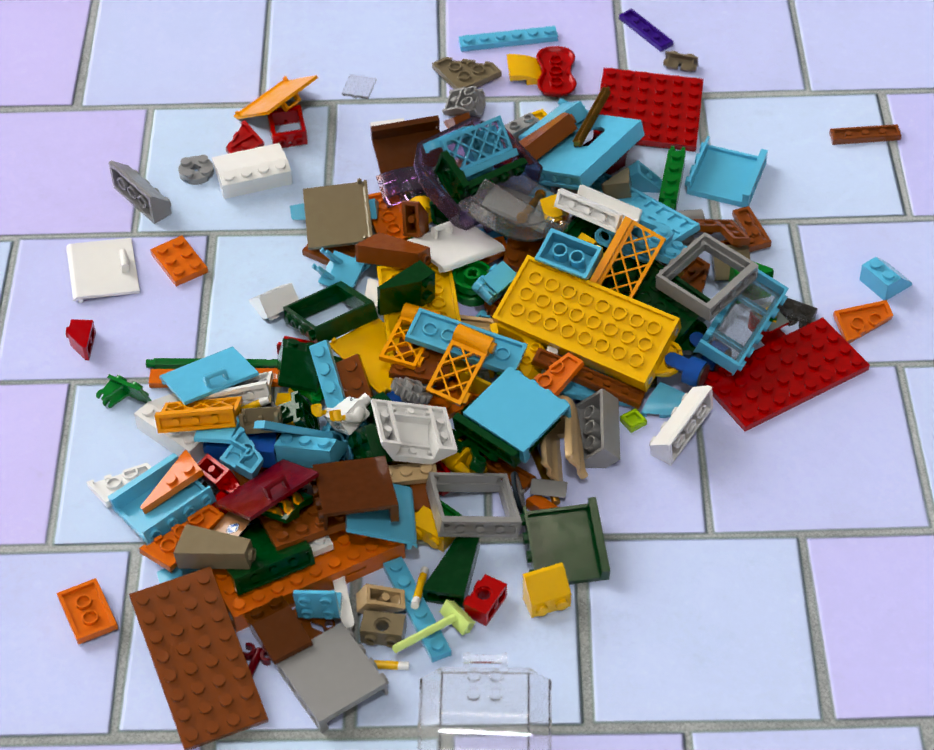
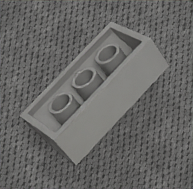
[109,160,172,224]
[576,388,620,468]

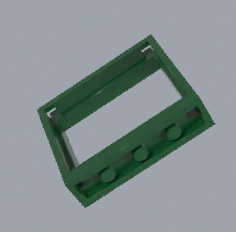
[283,281,378,343]

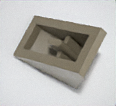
[601,167,631,199]

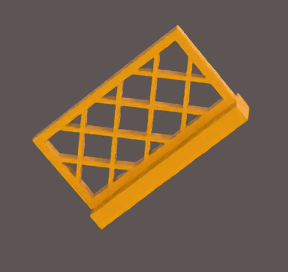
[590,216,666,298]
[154,396,243,433]

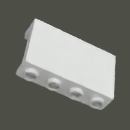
[554,185,642,233]

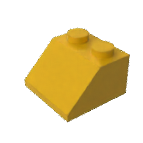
[523,562,571,618]

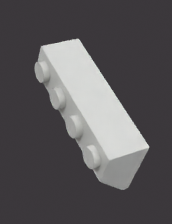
[649,385,713,465]

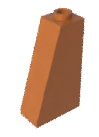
[512,112,578,165]
[355,232,431,269]

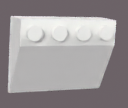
[212,143,292,199]
[134,393,206,463]

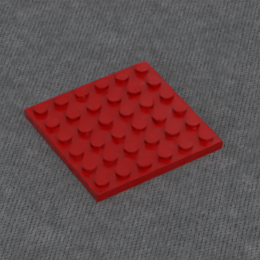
[593,67,704,152]

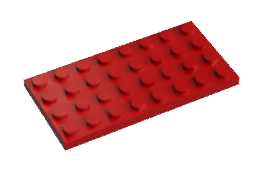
[703,317,870,432]

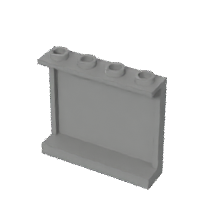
[276,622,389,734]

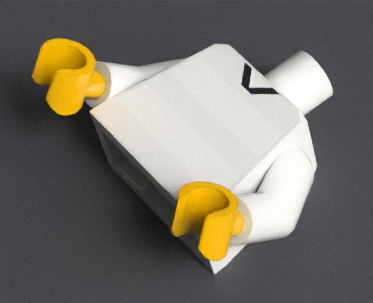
[311,393,371,435]

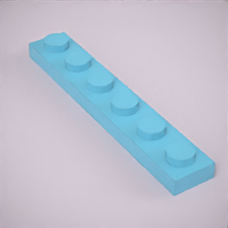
[458,26,558,52]
[383,556,452,663]

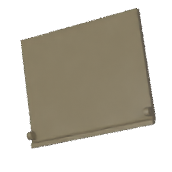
[303,178,373,250]

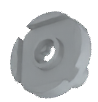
[178,155,214,185]

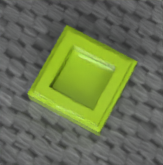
[619,408,647,433]

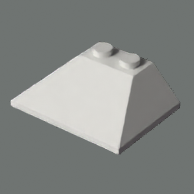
[371,399,458,465]

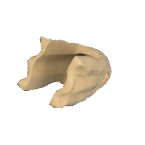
[540,395,588,481]

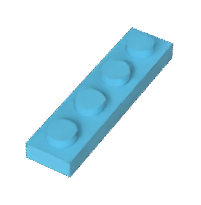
[309,340,346,408]

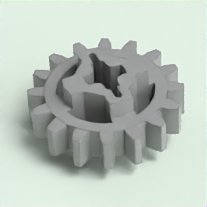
[390,377,433,405]

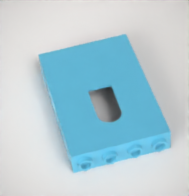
[525,114,645,190]

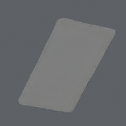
[530,478,567,498]

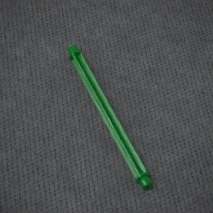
[146,358,278,369]

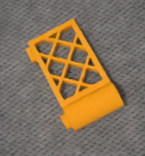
[379,302,443,370]
[425,323,497,407]

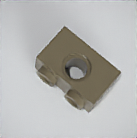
[360,610,407,648]

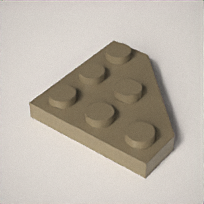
[432,57,501,89]

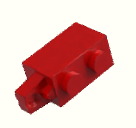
[197,453,240,494]

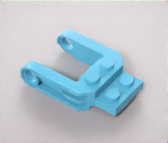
[423,125,504,196]
[595,215,688,265]

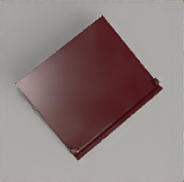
[214,459,320,521]

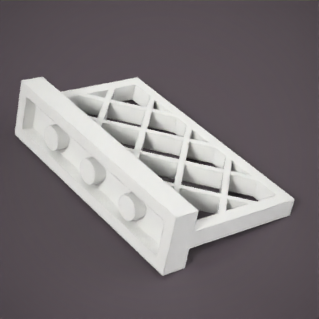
[199,371,273,407]

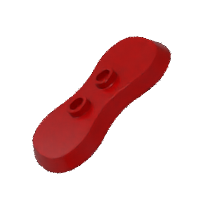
[536,46,576,97]

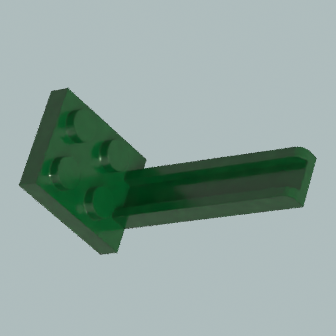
[434,150,528,206]
[278,390,320,430]

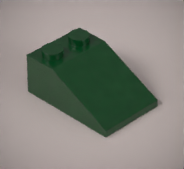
[377,260,435,316]
[278,338,318,393]

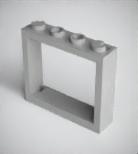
[655,232,759,322]
[426,472,522,538]

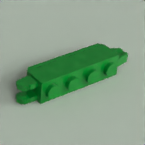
[659,145,686,211]

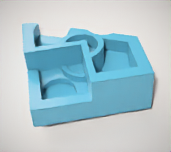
[641,382,685,418]
[219,426,264,480]

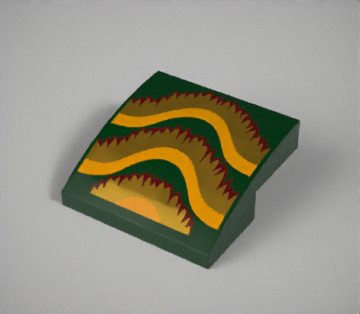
[261,490,313,524]

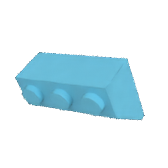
[534,228,603,280]
[274,433,348,468]

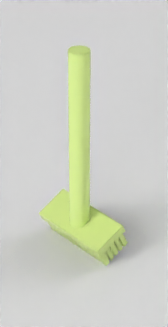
[392,600,476,653]

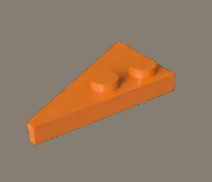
[140,450,205,514]

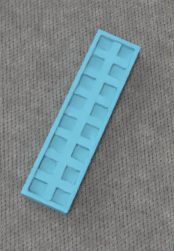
[589,173,701,242]

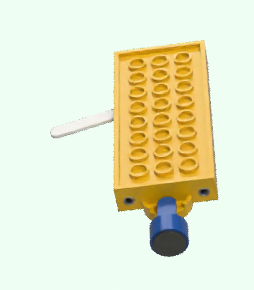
[492,255,710,392]

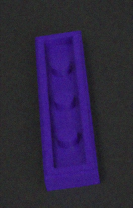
[619,8,674,52]

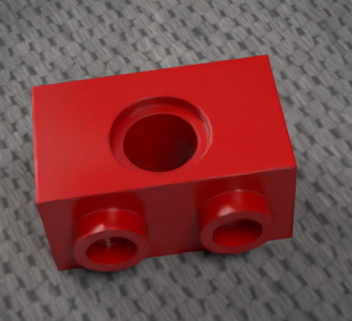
[463,574,507,626]

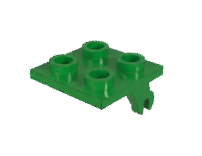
[96,374,152,408]

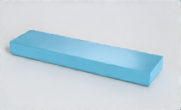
[254,420,333,439]

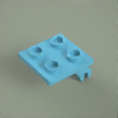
[312,248,366,289]

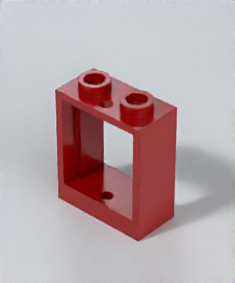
[267,105,308,148]

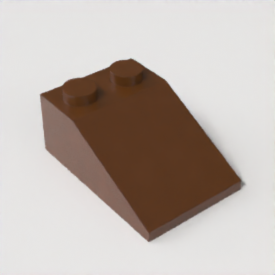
[245,595,313,665]

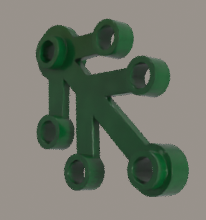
[452,429,499,473]

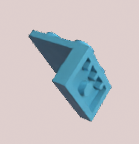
[293,590,343,619]

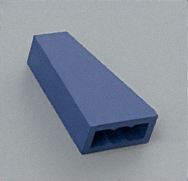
[203,432,280,468]

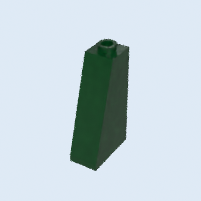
[423,537,480,608]

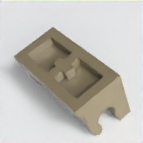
[239,406,283,434]

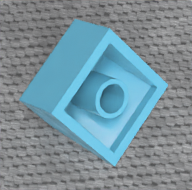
[859,257,912,300]

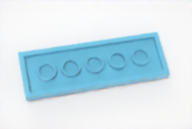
[405,308,528,373]

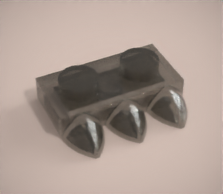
[777,298,818,329]

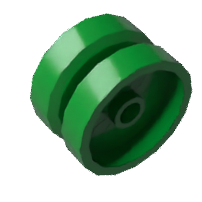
[452,261,490,307]

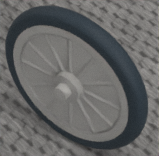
[511,471,526,513]

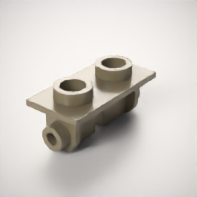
[663,51,698,72]

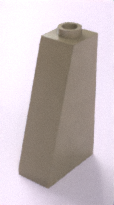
[173,524,256,569]

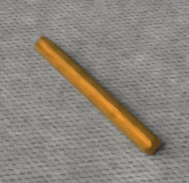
[573,87,611,147]

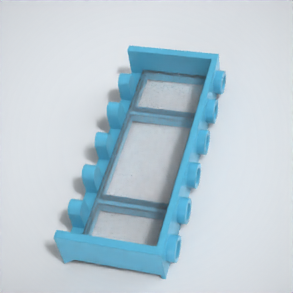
[693,269,789,376]

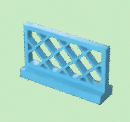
[439,115,519,177]

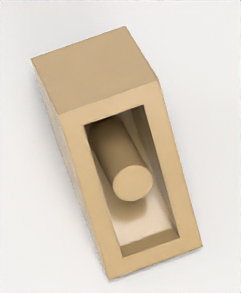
[356,584,405,614]

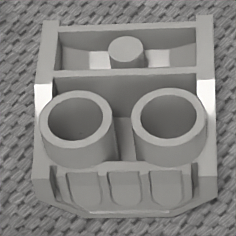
[442,86,486,116]

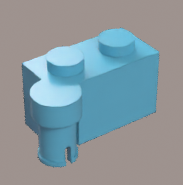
[471,260,517,306]

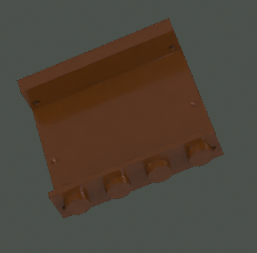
[370,115,443,186]
[310,456,399,531]

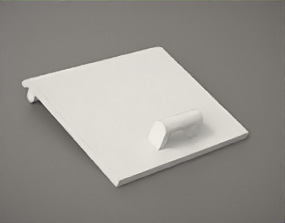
[407,220,505,273]
[66,238,140,303]

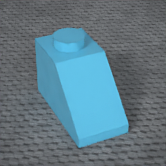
[628,160,662,193]

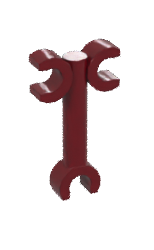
[243,642,271,677]

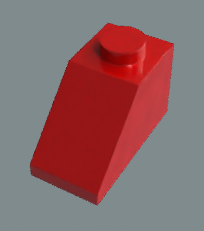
[66,319,96,360]

